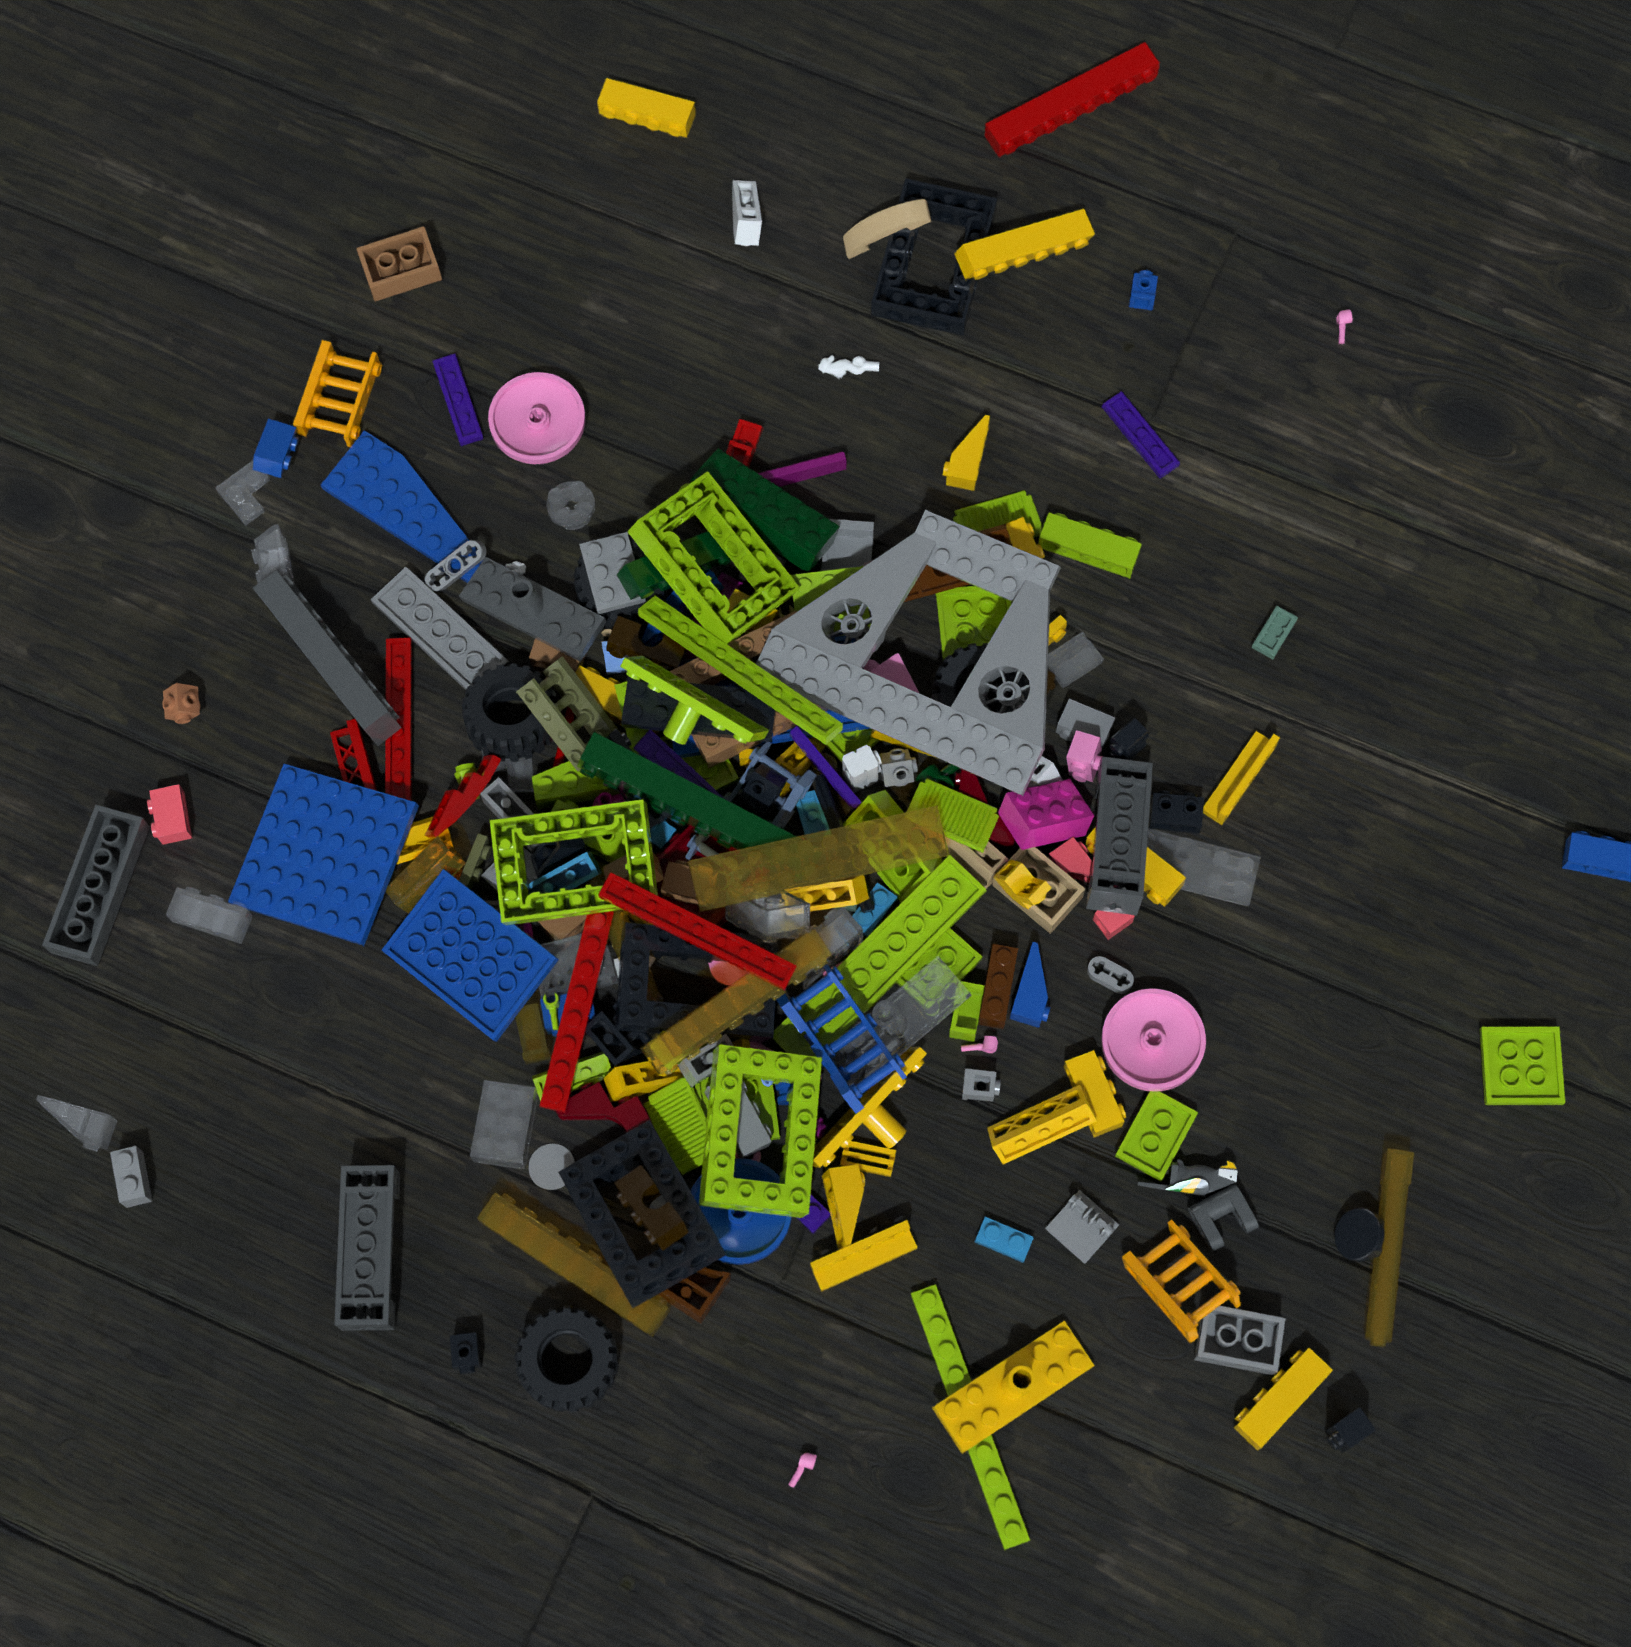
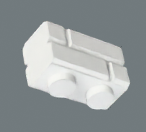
[842,745,882,793]

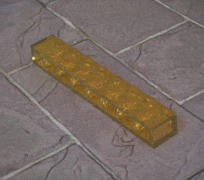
[640,929,832,1075]
[477,1192,670,1338]

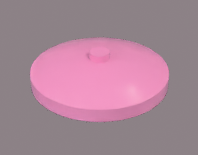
[488,372,585,464]
[1101,989,1206,1091]

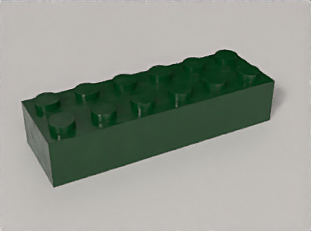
[690,448,840,573]

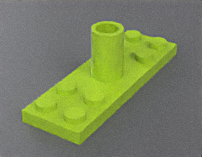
[620,655,769,745]

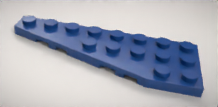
[321,431,483,583]

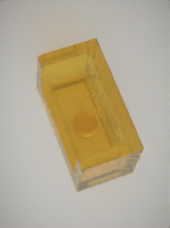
[515,1003,551,1065]

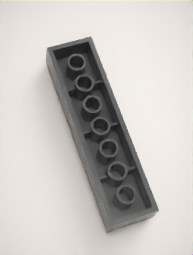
[253,570,401,746]

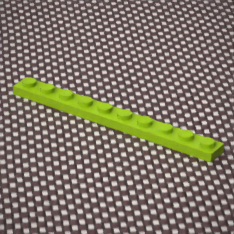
[638,596,843,745]
[911,1284,1030,1550]

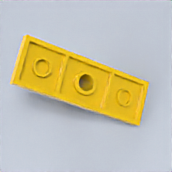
[813,1046,927,1168]
[932,1321,1094,1454]

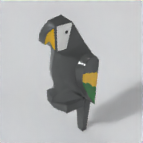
[1138,1160,1238,1196]

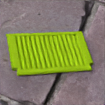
[953,490,1043,538]
[903,778,999,853]
[644,1077,707,1175]

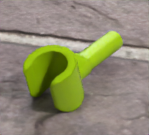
[543,993,560,1031]

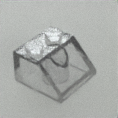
[252,524,295,585]

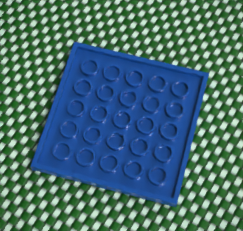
[228,764,419,946]

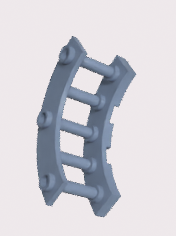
[685,742,817,892]

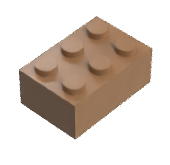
[356,227,442,301]

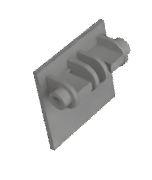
[1045,1190,1119,1264]

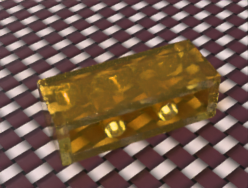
[386,836,466,914]

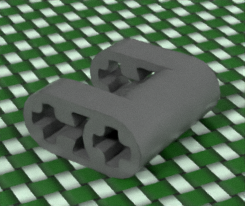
[1188,1184,1259,1252]

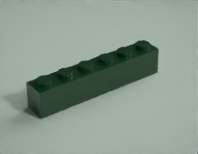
[616,531,732,600]

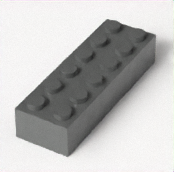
[42,805,150,966]

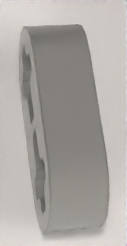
[1087,956,1134,994]

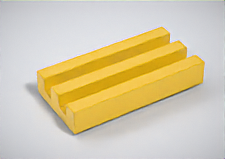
[840,1141,896,1177]

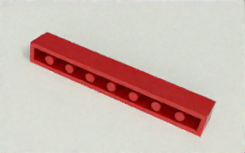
[985,42,1160,157]

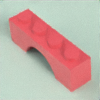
[1048,837,1135,940]

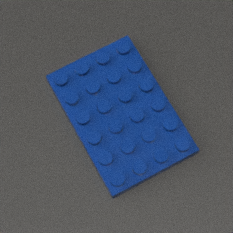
[382,869,559,1042]

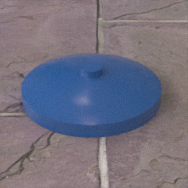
[691,1158,792,1265]

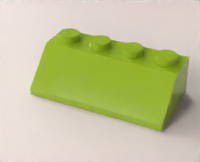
[843,790,943,903]

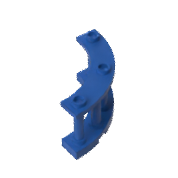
[775,961,907,1113]

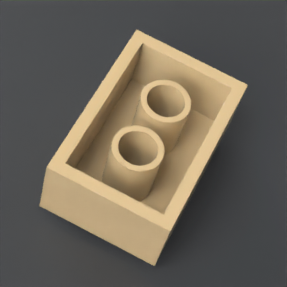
[992,847,1085,934]

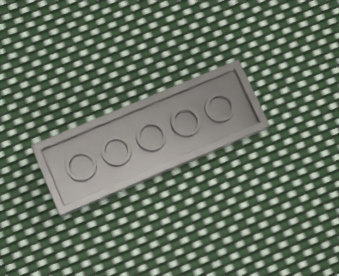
[371,567,509,690]

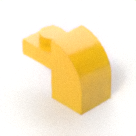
[993,859,1051,909]

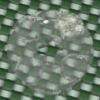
[547,481,596,530]

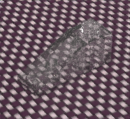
[36,1095,117,1151]

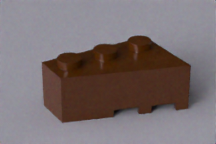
[647,1252,730,1324]

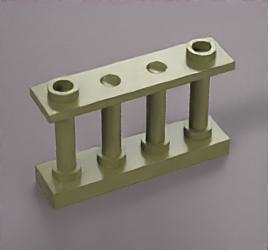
[516,657,621,772]

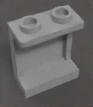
[821,519,874,571]

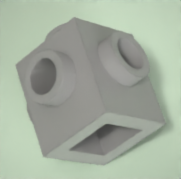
[879,748,918,787]

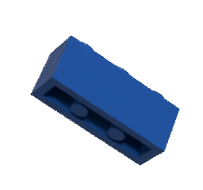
[1562,831,1631,882]

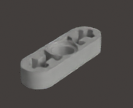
[425,540,486,591]

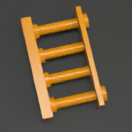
[293,340,382,447]
[1122,1220,1241,1343]

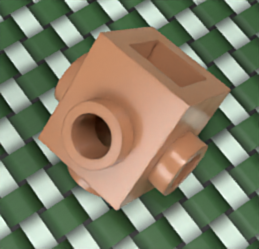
[162,683,201,724]

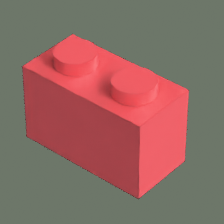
[147,784,192,845]

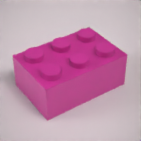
[998,779,1094,850]

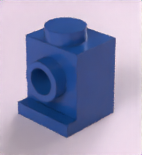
[1129,270,1158,310]

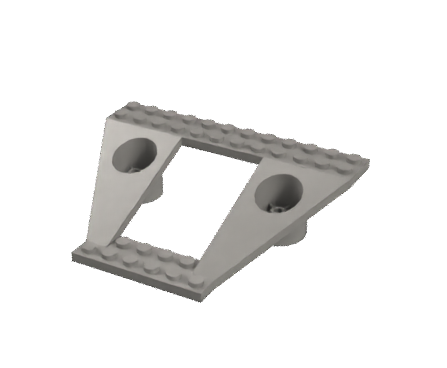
[756,510,1061,796]

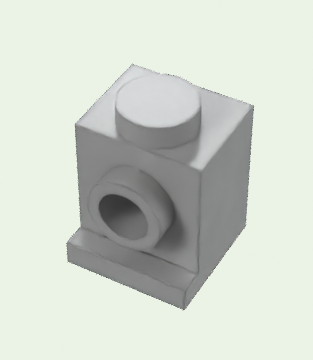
[962,1069,1001,1102]

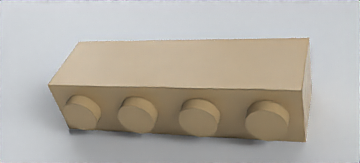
[913,823,1009,888]

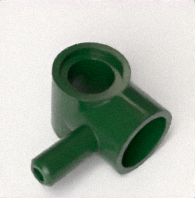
[916,763,959,790]

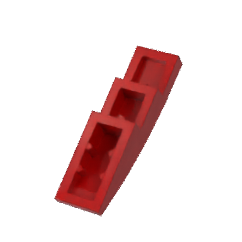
[726,419,763,468]
[425,754,501,838]

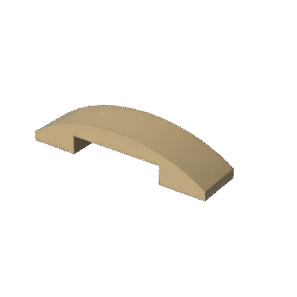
[843,199,931,259]

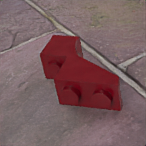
[955,769,1014,850]
[556,1082,653,1133]

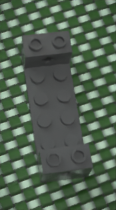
[1086,757,1153,915]
[335,1165,400,1331]

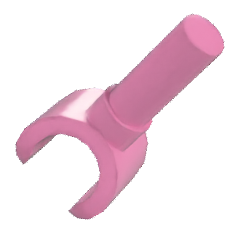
[1336,310,1352,344]
[961,1036,998,1054]
[788,1453,817,1488]

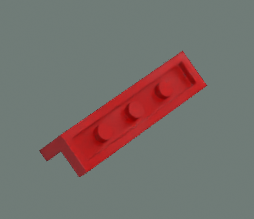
[330,719,377,791]

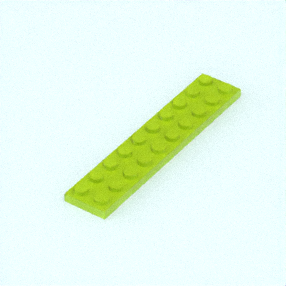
[772,855,987,1057]

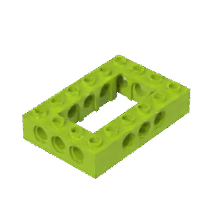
[628,471,800,645]
[490,799,658,925]
[699,1044,822,1218]

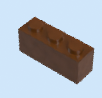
[978,944,1018,1029]

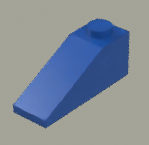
[1010,942,1051,1028]

